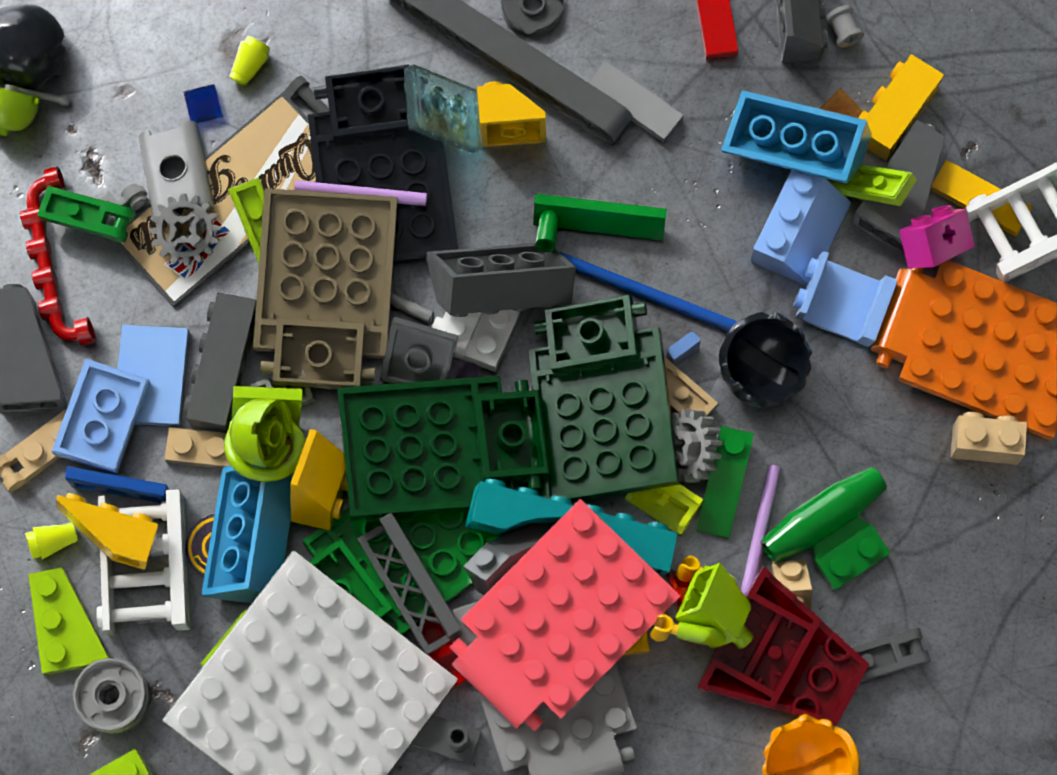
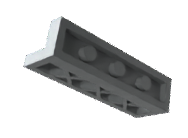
[357,513,462,656]

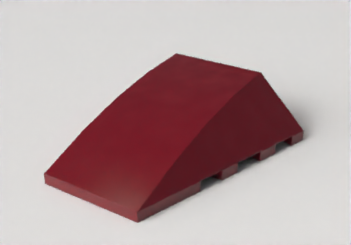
[697,566,870,726]

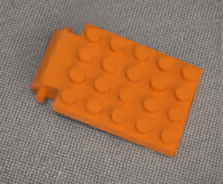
[870,260,1057,441]

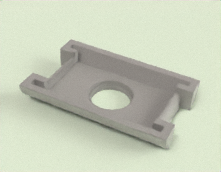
[138,120,215,224]

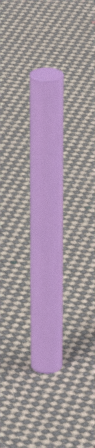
[294,180,427,206]
[741,465,782,595]

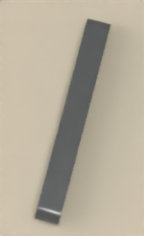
[389,0,633,144]

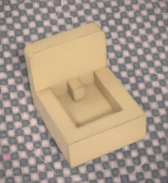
[772,559,812,610]

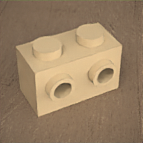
[951,412,1027,465]

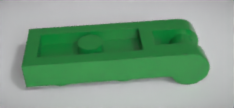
[37,186,136,243]

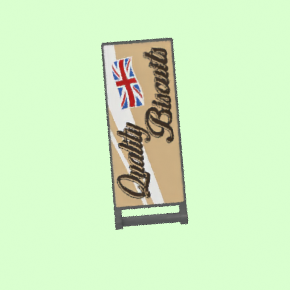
[114,76,329,307]

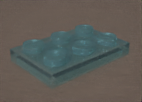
[404,64,482,153]

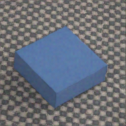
[666,331,701,366]

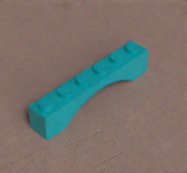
[465,479,678,577]

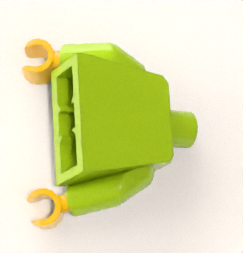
[650,555,753,649]

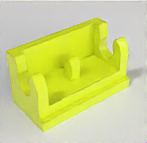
[625,484,703,537]

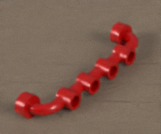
[20,166,96,346]

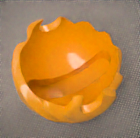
[762,714,861,775]

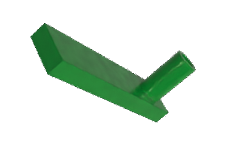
[533,194,667,252]

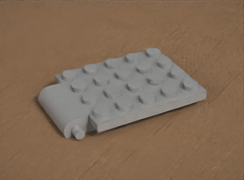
[452,602,637,775]

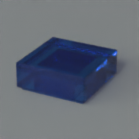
[183,84,223,123]

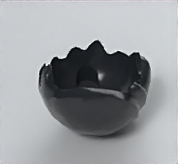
[0,3,66,91]
[719,312,812,409]

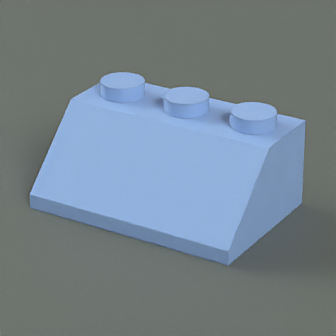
[750,170,851,287]

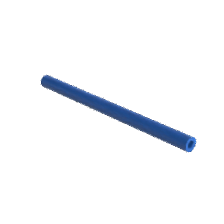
[559,251,738,332]

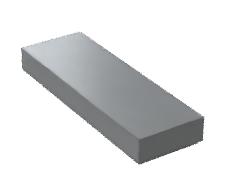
[588,61,683,143]

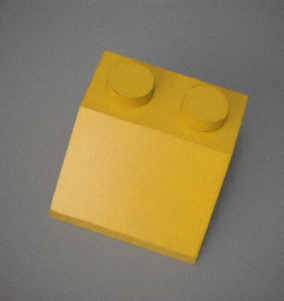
[477,81,546,147]
[290,429,347,531]

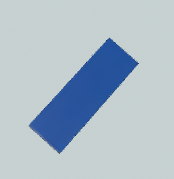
[65,466,170,503]

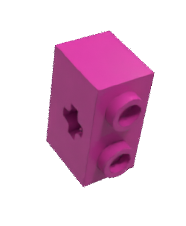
[899,205,975,268]

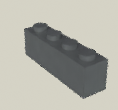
[183,292,256,433]

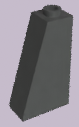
[852,120,945,256]
[0,284,67,413]

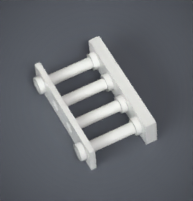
[965,162,1057,283]
[96,489,191,636]

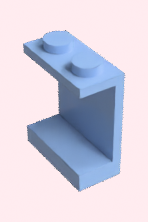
[793,251,898,347]

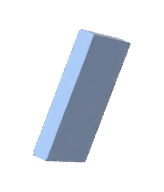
[117,325,190,427]
[51,358,150,475]

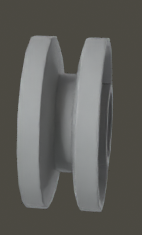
[72,658,150,734]

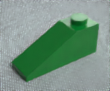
[696,426,754,539]

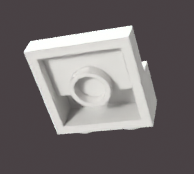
[432,309,520,372]

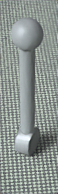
[5,84,71,107]

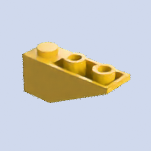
[56,493,158,570]

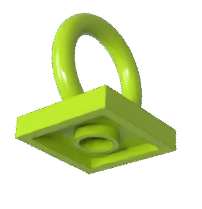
[224,386,306,482]

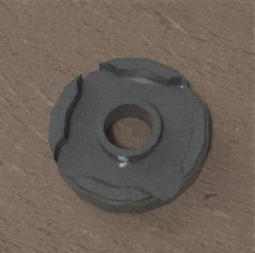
[501,0,564,37]

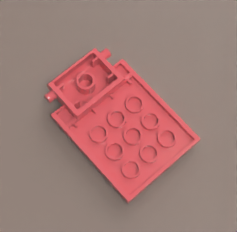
[449,499,680,732]

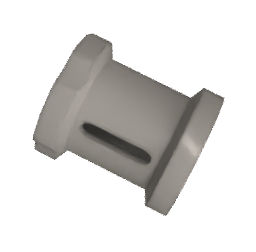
[825,5,865,48]

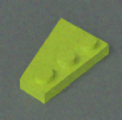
[28,567,110,676]

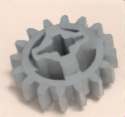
[148,194,222,265]
[672,409,722,483]

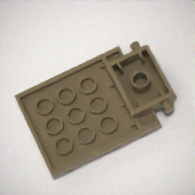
[253,188,398,389]

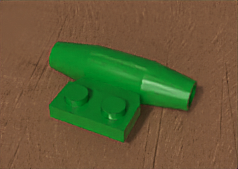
[760,467,891,591]

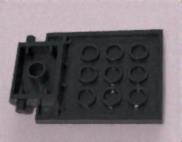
[307,64,458,262]

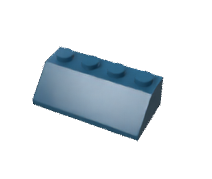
[721,90,872,183]
[201,463,294,603]

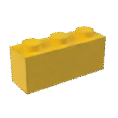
[858,54,944,161]

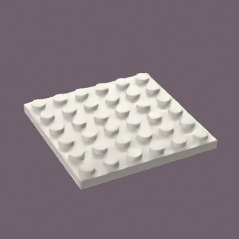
[162,551,458,775]

